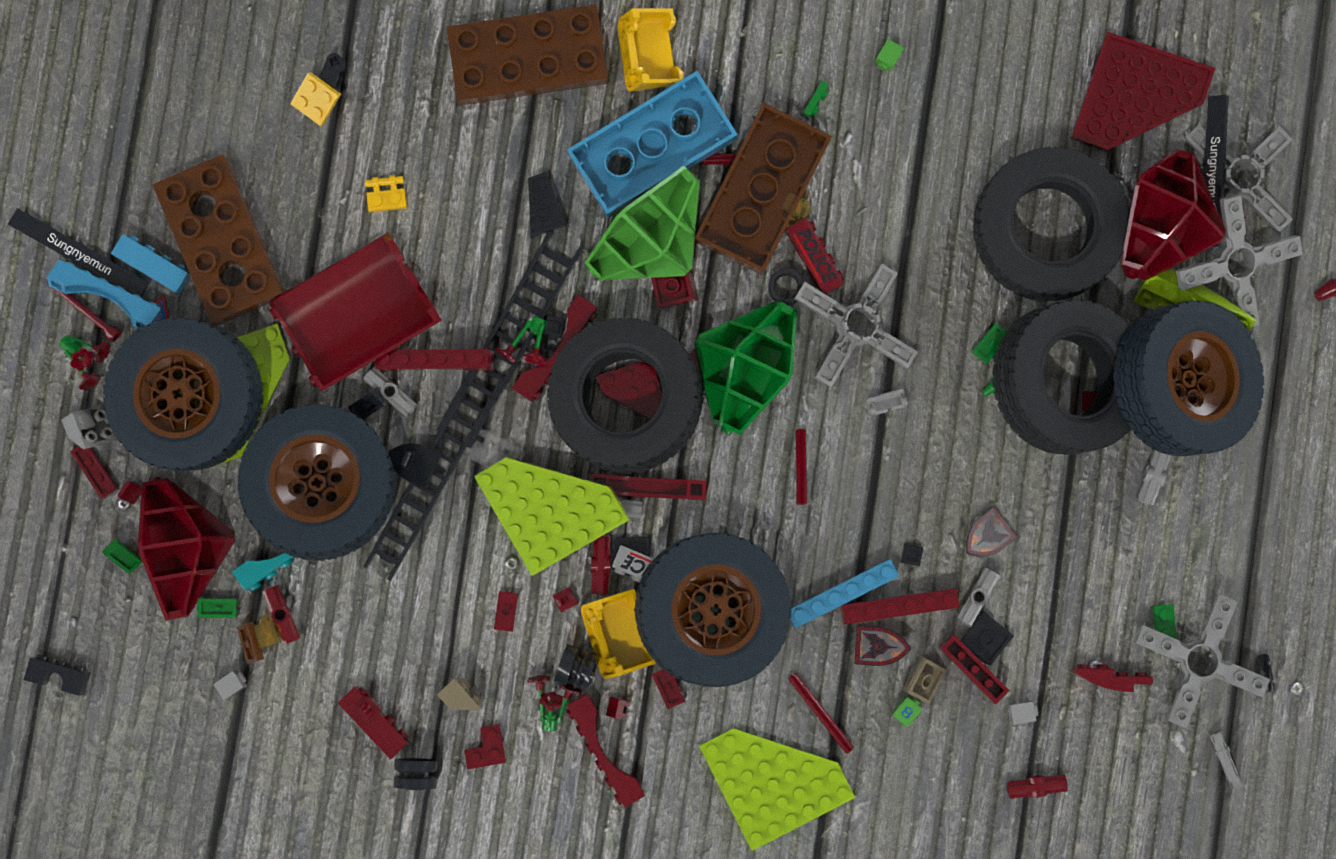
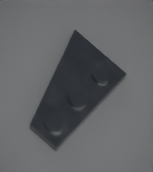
[528,172,566,239]

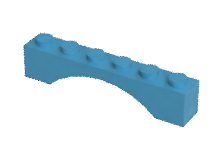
[47,259,162,330]
[790,559,899,628]

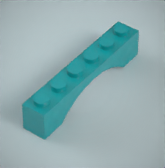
[232,553,295,592]

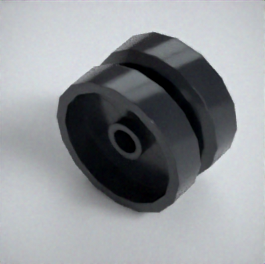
[393,758,438,790]

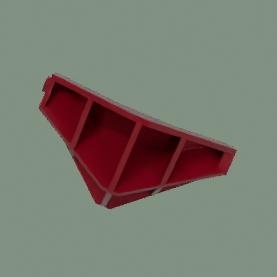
[1121,149,1226,281]
[138,477,235,620]

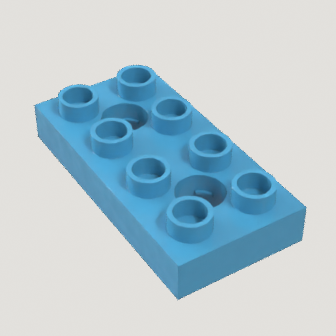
[567,71,738,219]

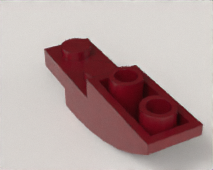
[1071,664,1153,692]

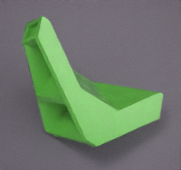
[584,166,700,281]

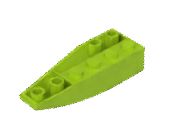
[1133,269,1256,331]

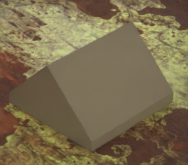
[902,656,947,704]

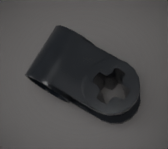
[318,53,346,91]

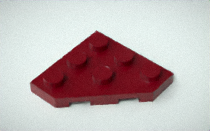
[597,361,662,419]

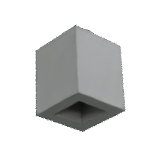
[213,670,247,700]
[1007,701,1038,725]

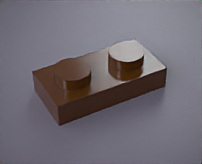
[237,622,264,664]

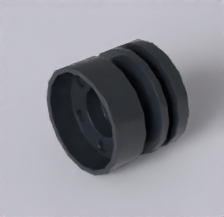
[554,644,598,693]

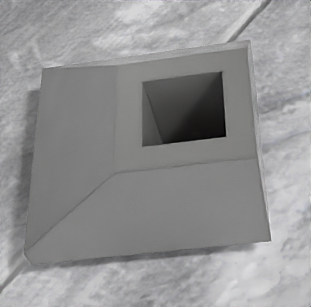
[62,405,118,449]

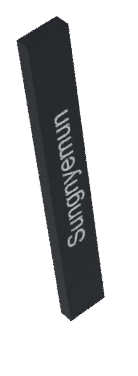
[1204,95,1229,247]
[8,208,150,297]

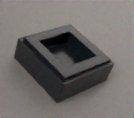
[900,544,923,567]

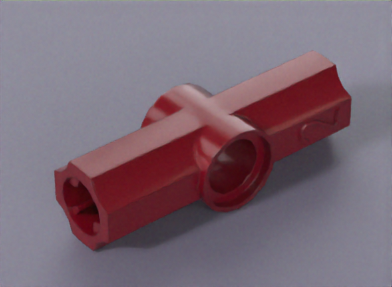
[591,536,611,594]
[262,585,301,645]
[1006,774,1068,799]

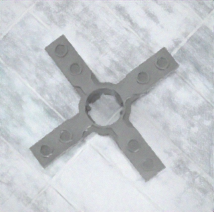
[1184,125,1293,233]
[1176,195,1303,326]
[794,264,918,388]
[1134,594,1270,728]

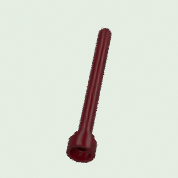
[47,280,122,343]

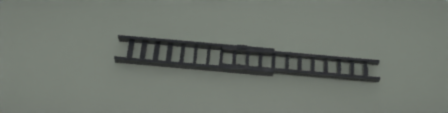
[364,230,583,581]

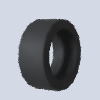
[768,268,804,305]

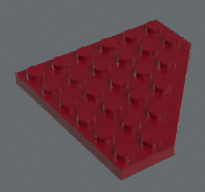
[1071,32,1215,151]

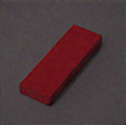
[70,446,119,499]

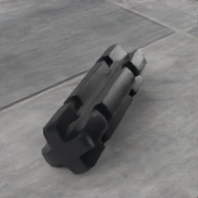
[1258,654,1275,692]

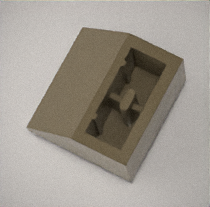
[437,677,484,711]

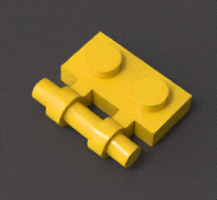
[365,175,407,213]

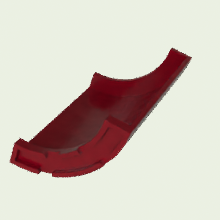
[269,232,442,392]

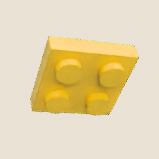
[290,72,341,126]

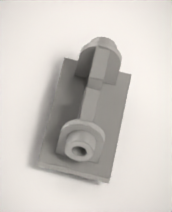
[866,388,908,416]

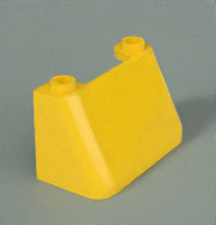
[617,8,684,91]
[581,589,656,679]

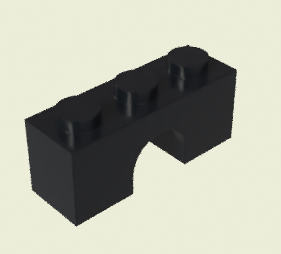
[23,654,91,696]

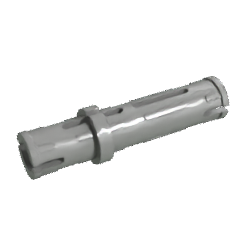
[1209,731,1243,790]

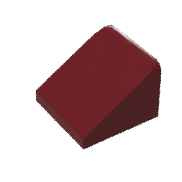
[1081,391,1096,411]
[117,481,142,504]

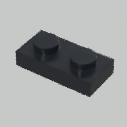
[348,388,388,420]

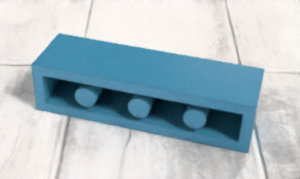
[111,234,191,295]

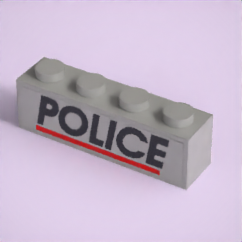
[612,545,654,583]

